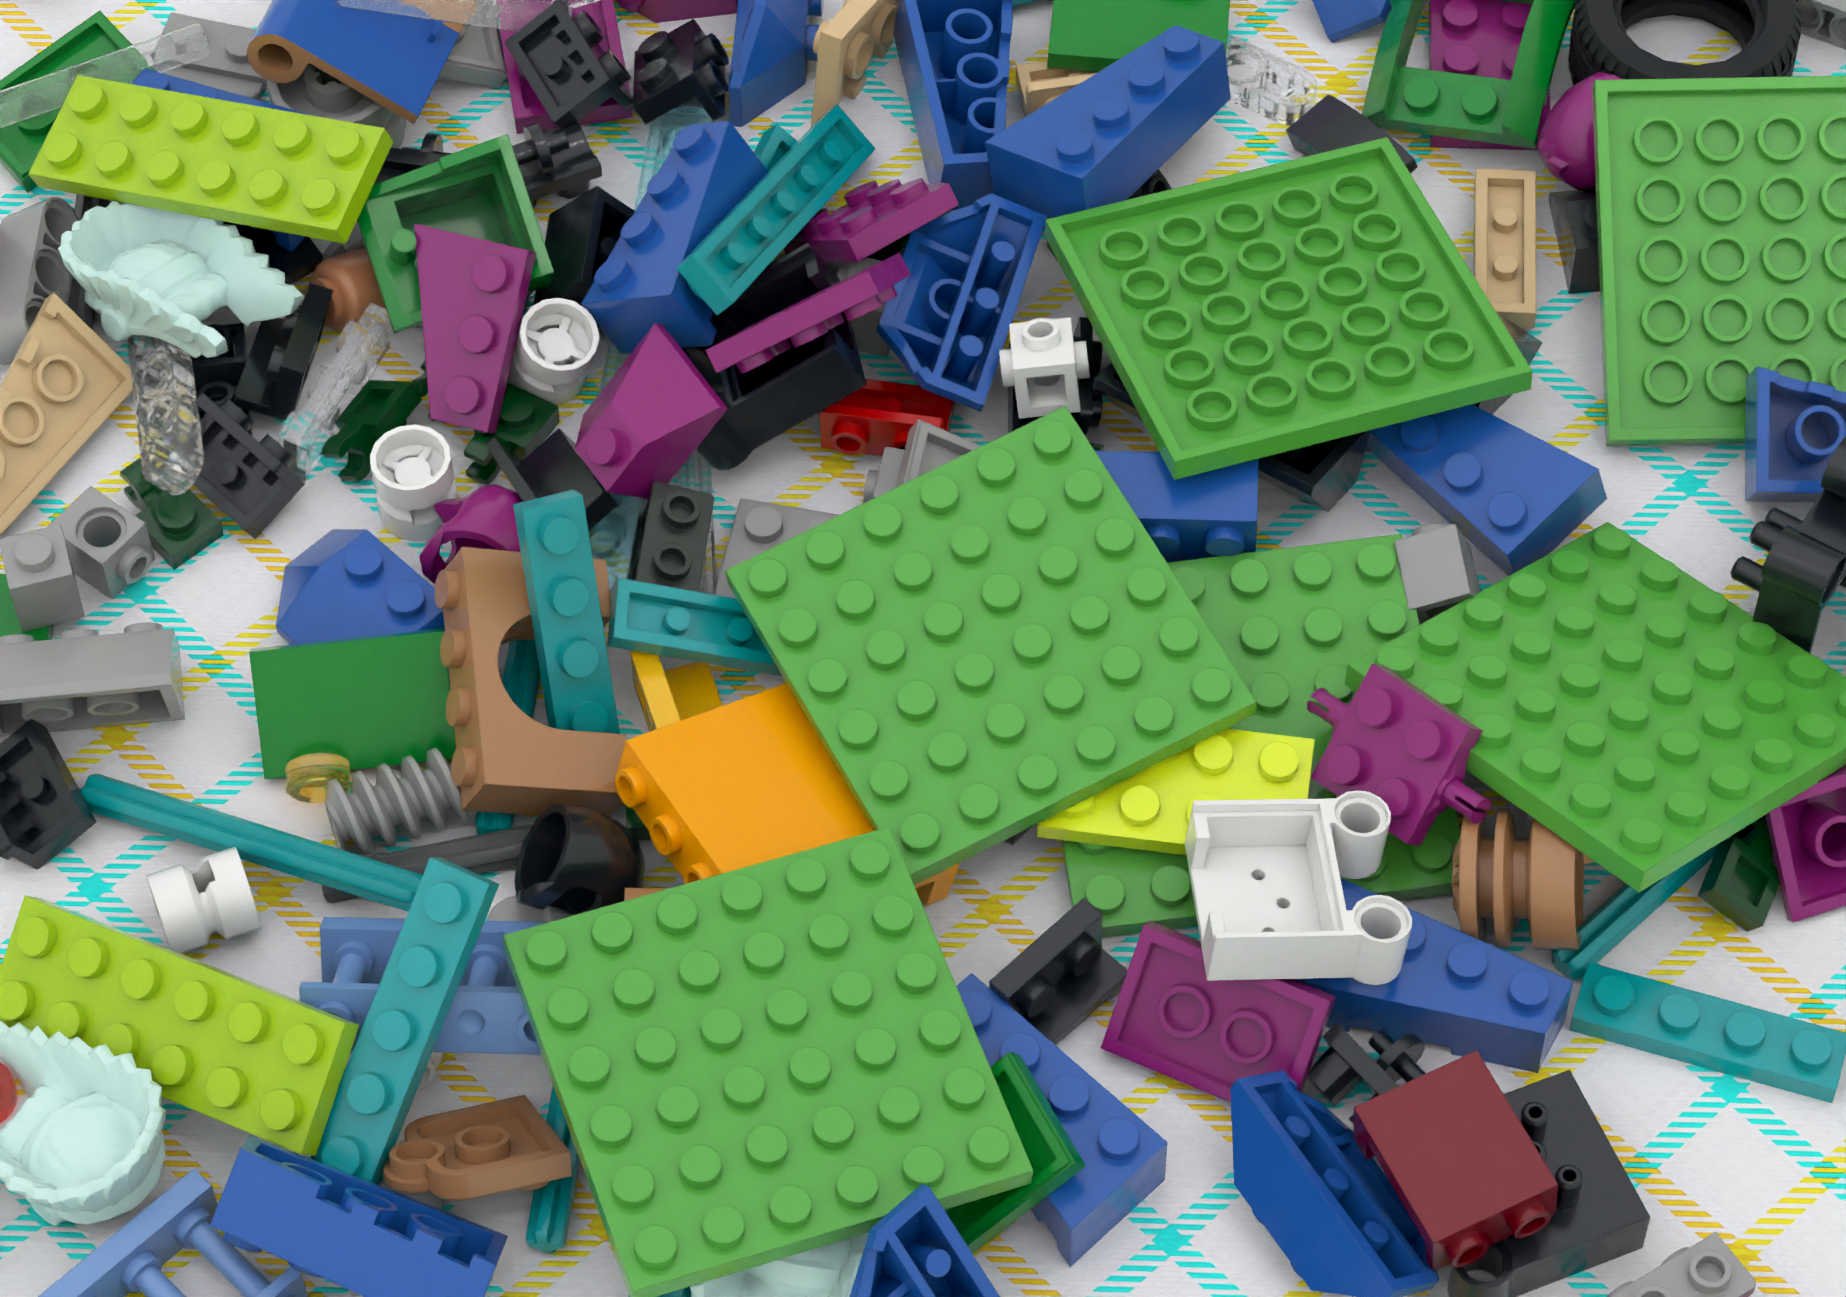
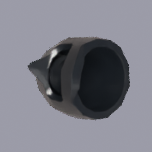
[514,804,645,915]

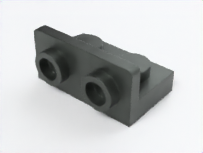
[630,481,714,592]

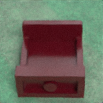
[1354,1050,1558,1271]

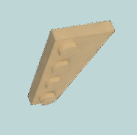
[811,0,898,127]
[0,293,142,535]

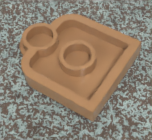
[383,1095,572,1200]

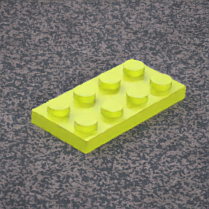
[1037,729,1315,855]

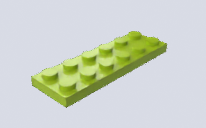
[28,75,393,244]
[0,896,359,1156]

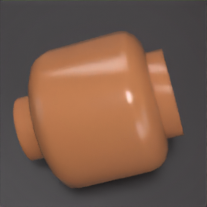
[307,247,389,334]

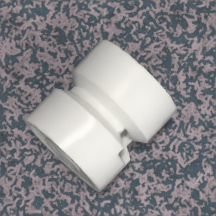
[509,298,600,405]
[370,424,458,541]
[146,847,261,954]

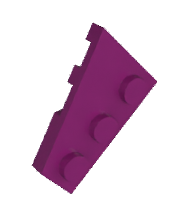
[414,224,536,433]

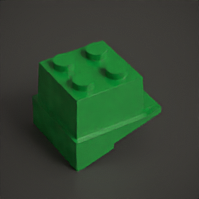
[357,134,554,334]

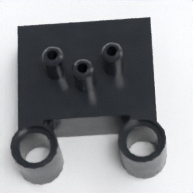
[681,243,867,470]
[1730,437,1846,654]
[1447,1070,1650,1297]

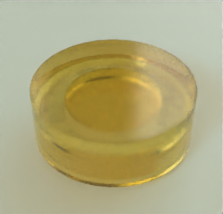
[285,753,351,803]

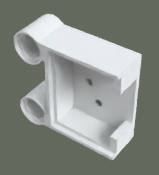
[1185,790,1412,985]

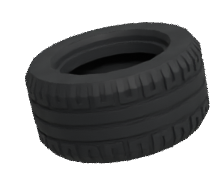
[1568,0,1802,85]

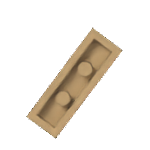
[1473,168,1536,328]

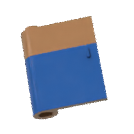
[247,0,476,124]

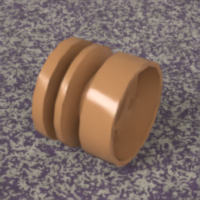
[1452,809,1584,950]

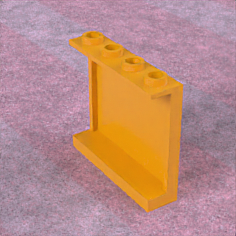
[614,683,960,906]

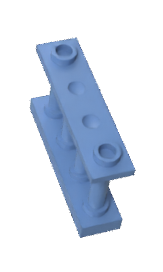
[299,917,548,1055]
[38,1168,308,1297]

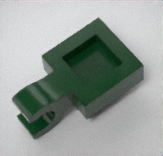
[321,380,422,482]
[464,382,560,486]
[120,458,224,570]
[1697,815,1780,932]

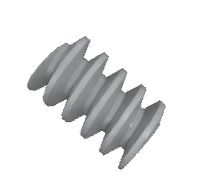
[325,748,469,855]

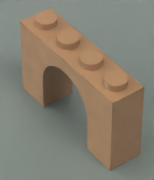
[434,547,626,817]

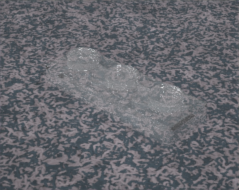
[278,302,391,482]

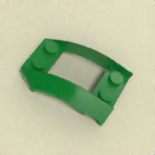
[1362,0,1576,149]

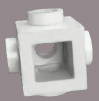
[999,317,1090,419]

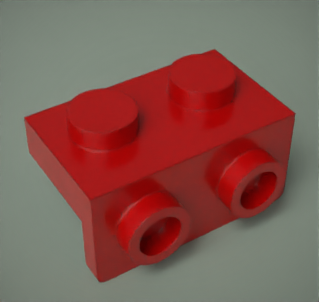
[819,379,955,456]

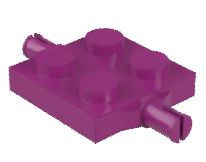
[1307,663,1491,846]

